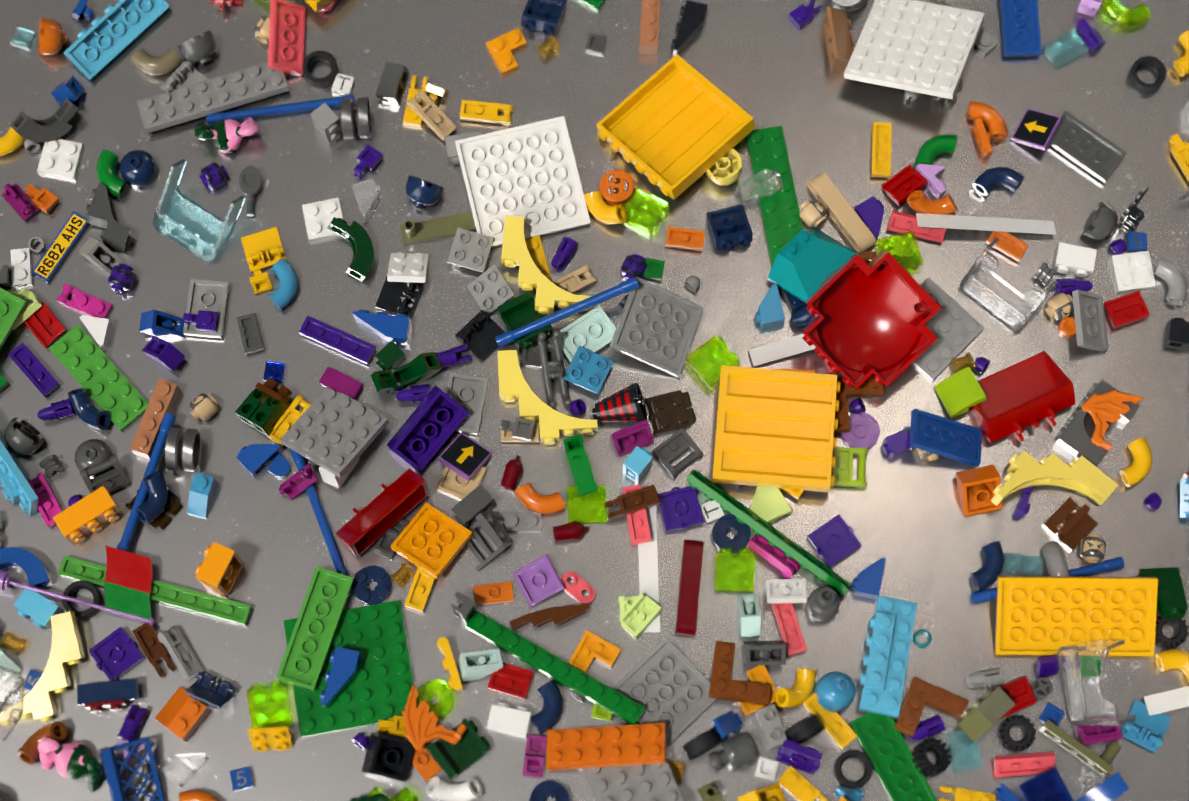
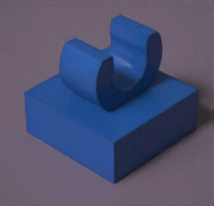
[71,0,93,21]

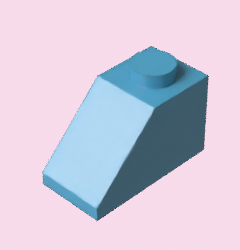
[755,284,785,329]
[187,472,218,519]

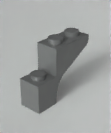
[84,183,131,252]

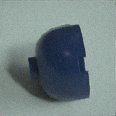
[120,150,158,188]
[406,175,444,208]

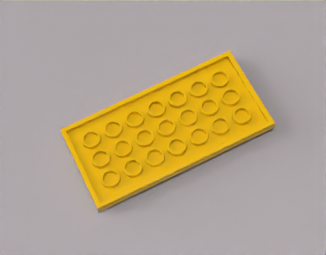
[995,576,1158,656]

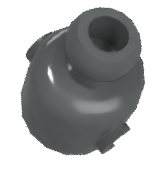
[806,586,840,622]
[708,732,759,770]

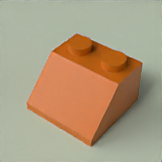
[956,465,1002,516]
[155,687,211,742]

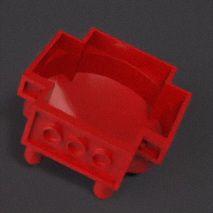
[801,250,941,389]

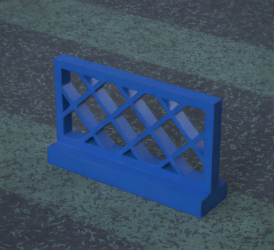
[99,737,164,801]

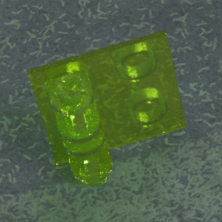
[877,231,924,269]
[567,485,607,524]

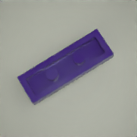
[8,343,60,397]

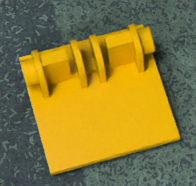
[240,227,286,272]
[248,726,293,752]

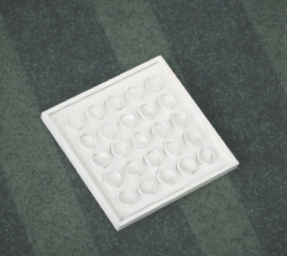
[844,0,985,99]
[455,116,591,247]

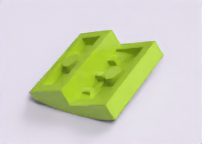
[934,367,986,419]

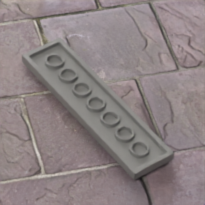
[137,62,289,134]

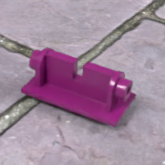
[2,183,39,221]
[279,463,318,500]

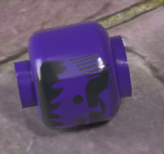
[199,162,228,190]
[620,254,647,281]
[108,263,136,293]

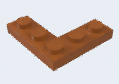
[834,375,884,433]
[708,641,771,706]
[894,676,969,737]

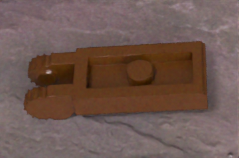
[604,484,661,520]
[132,622,175,678]

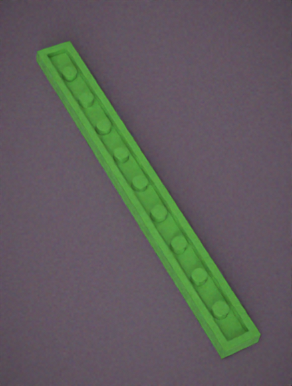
[58,555,252,626]

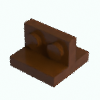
[1042,497,1098,552]

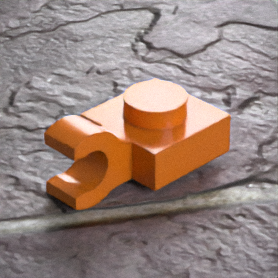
[25,184,59,214]

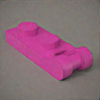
[56,284,113,319]
[27,472,62,528]
[747,534,800,578]

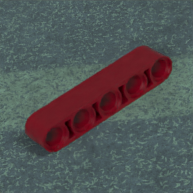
[676,539,704,636]

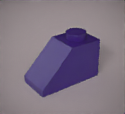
[854,196,884,241]
[142,336,185,371]

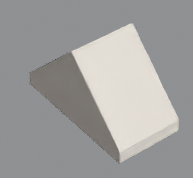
[79,315,113,352]

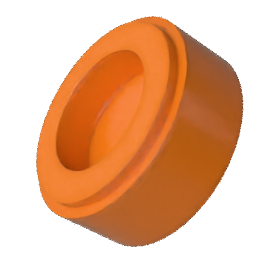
[1059,317,1076,337]

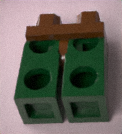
[235,377,292,436]

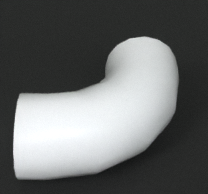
[426,776,482,801]

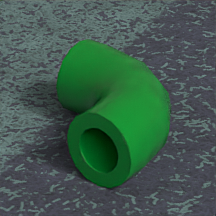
[915,134,957,166]
[96,149,127,198]

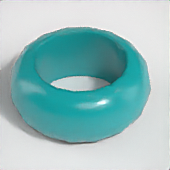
[913,629,932,648]

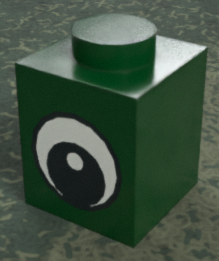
[375,340,406,371]

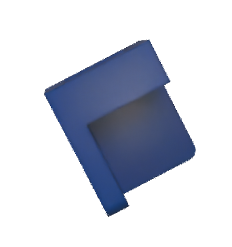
[51,76,85,105]

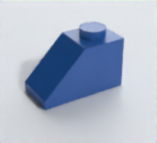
[139,310,184,338]
[236,444,283,478]
[851,557,886,600]
[710,711,743,741]

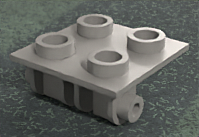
[160,61,209,93]
[447,228,494,273]
[467,264,515,314]

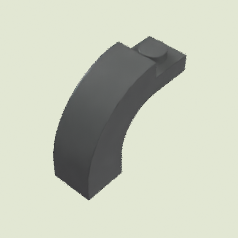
[10,98,79,142]

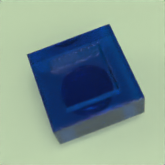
[263,361,286,384]

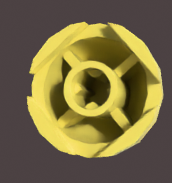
[706,149,742,186]

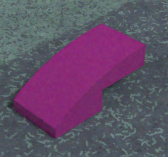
[319,366,363,400]
[522,733,547,777]

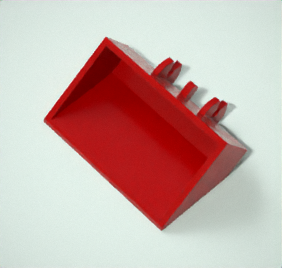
[969,351,1076,443]
[336,468,430,558]

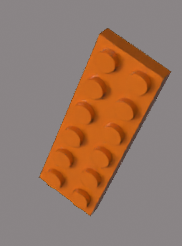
[546,723,666,771]

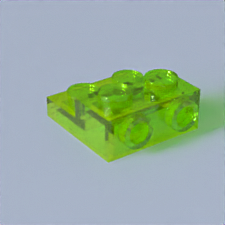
[621,188,669,238]
[686,335,740,388]
[714,548,755,592]
[246,680,293,728]

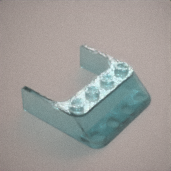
[153,159,245,261]

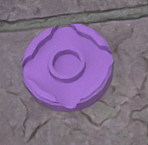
[841,412,880,449]

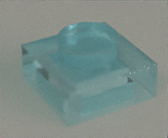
[10,27,36,51]

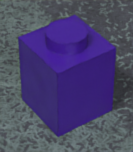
[882,429,913,459]

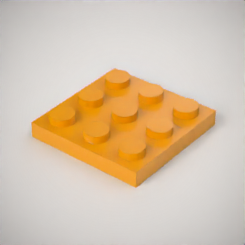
[390,503,473,579]

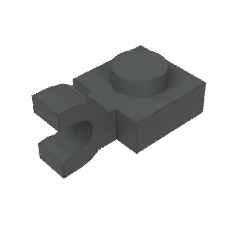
[500,417,535,441]

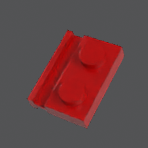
[881,164,928,206]
[1104,290,1150,329]
[24,301,68,348]
[487,662,534,700]
[992,675,1037,718]

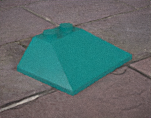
[768,228,860,302]

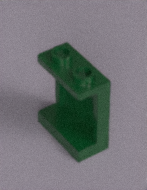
[497,290,553,351]
[427,718,490,781]

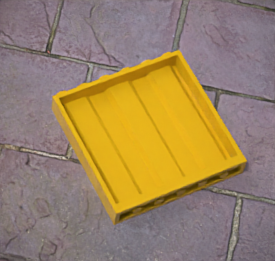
[596,54,755,200]
[712,365,840,492]

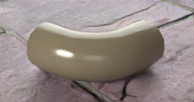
[131,48,183,75]

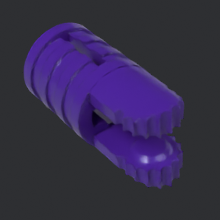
[1077,18,1106,52]
[551,237,578,273]
[1056,278,1093,295]
[435,343,473,368]
[396,384,430,403]
[38,398,75,420]
[117,704,148,742]
[907,714,945,741]

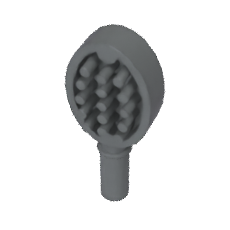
[239,165,262,216]

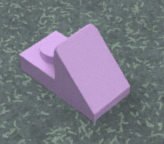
[1077,0,1102,17]
[916,164,947,199]
[115,740,147,769]

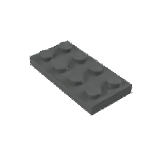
[1049,110,1127,183]

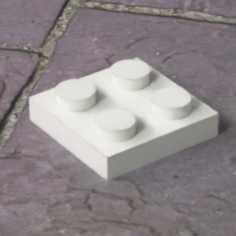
[37,139,84,180]
[302,197,343,242]
[1110,251,1156,293]
[387,252,429,283]

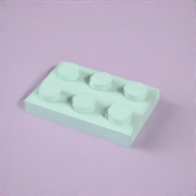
[552,305,616,363]

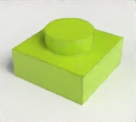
[591,703,612,722]

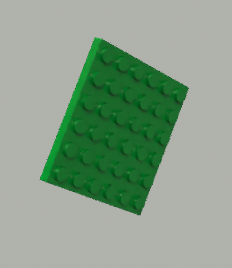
[283,600,417,738]

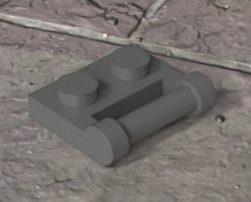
[652,428,704,479]
[79,454,130,493]

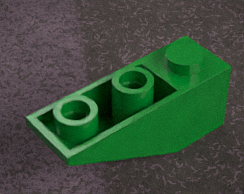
[563,434,598,496]

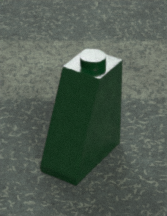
[1137,567,1188,619]

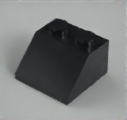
[362,732,414,782]

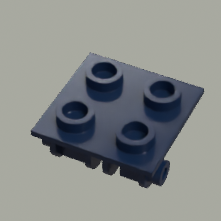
[184,671,235,709]

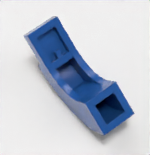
[0,547,53,588]

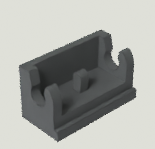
[376,62,410,106]
[451,484,497,529]
[451,591,478,624]

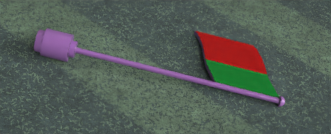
[0,546,155,625]

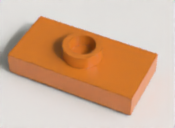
[972,118,993,159]
[986,231,1029,262]
[473,581,514,606]
[411,747,442,782]

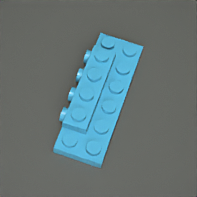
[64,0,170,80]
[0,440,38,516]
[858,595,917,718]

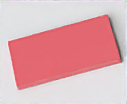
[268,0,306,77]

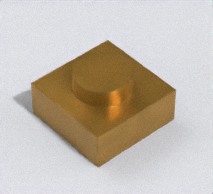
[667,759,686,784]

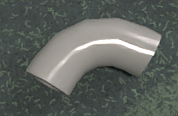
[1154,257,1188,306]
[1042,541,1070,576]

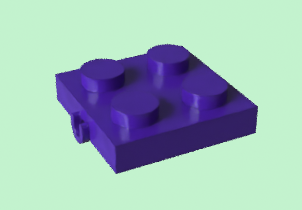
[658,486,704,532]
[807,514,862,568]
[88,626,145,681]
[776,739,823,775]

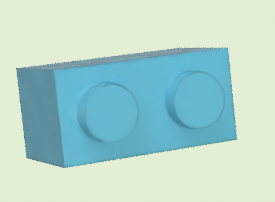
[623,446,653,484]
[13,589,63,629]

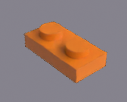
[665,226,705,251]

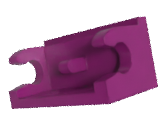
[611,420,654,457]
[1075,718,1123,746]

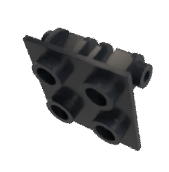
[1118,187,1149,231]
[375,277,424,319]
[455,310,505,361]

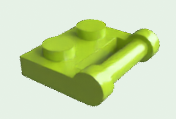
[832,447,868,488]

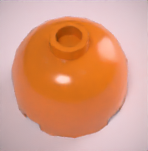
[38,18,66,55]

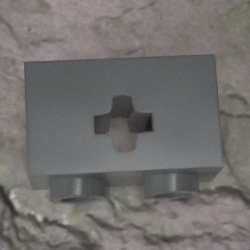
[743,640,786,666]

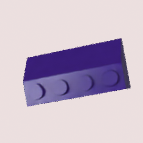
[387,385,469,472]

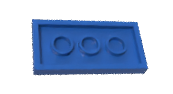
[999,0,1042,57]
[910,408,982,466]

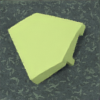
[8,288,42,330]
[750,486,793,525]
[618,594,663,639]

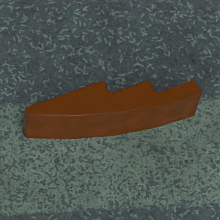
[509,604,590,631]

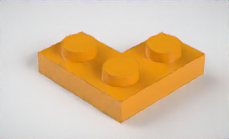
[486,27,527,76]
[568,630,621,673]
[738,665,777,717]

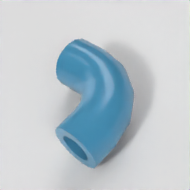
[269,258,298,310]

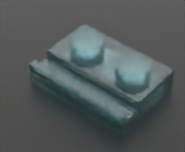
[1042,29,1088,70]
[946,730,983,772]

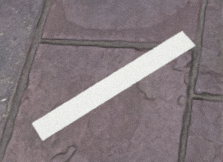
[916,213,1056,235]
[748,334,816,366]
[638,505,660,633]
[1143,686,1189,716]

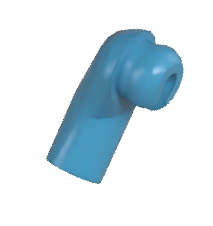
[834,785,865,801]

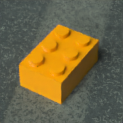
[52,486,123,544]
[195,542,244,598]

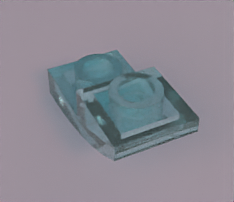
[1002,553,1044,576]

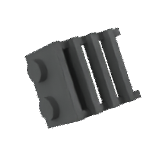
[467,511,514,571]

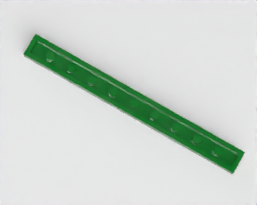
[686,469,852,596]
[465,610,645,725]

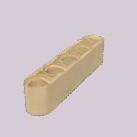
[807,172,877,252]

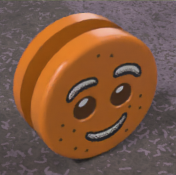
[599,170,634,206]

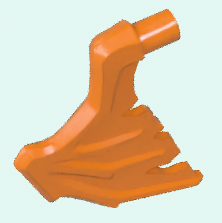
[1081,389,1144,451]
[402,685,467,751]

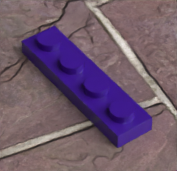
[299,316,376,365]

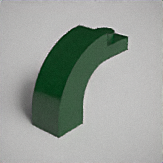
[327,217,374,282]
[371,352,442,394]

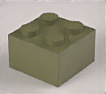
[957,686,1015,742]

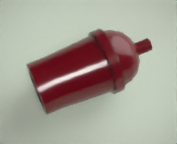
[500,455,524,492]
[552,521,590,542]

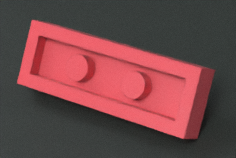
[887,210,946,243]
[622,484,652,545]
[771,603,807,657]
[994,752,1055,778]

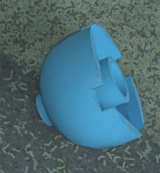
[814,671,856,712]

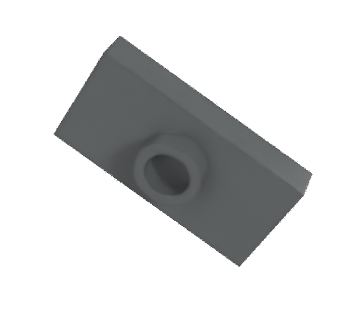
[237,313,264,354]

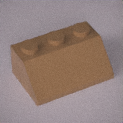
[823,6,854,73]

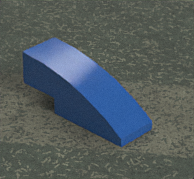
[1075,772,1130,801]

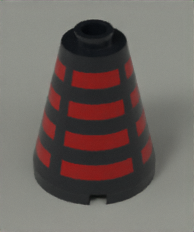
[592,383,647,422]

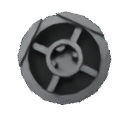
[177,31,216,64]
[1083,201,1119,240]
[4,417,44,455]
[75,439,114,478]

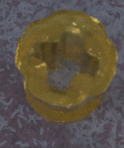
[536,35,560,59]
[950,352,975,373]
[390,562,415,588]
[0,631,26,655]

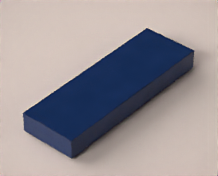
[77,679,139,706]

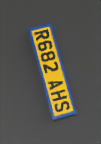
[31,211,89,283]

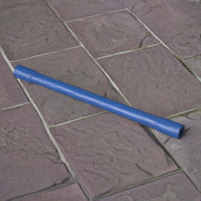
[206,94,355,125]
[495,277,640,347]
[117,413,176,552]
[289,448,350,577]
[971,556,1125,604]

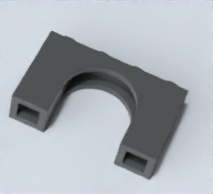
[1056,379,1140,467]

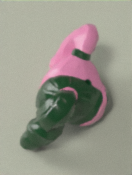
[194,117,259,154]
[38,738,102,792]

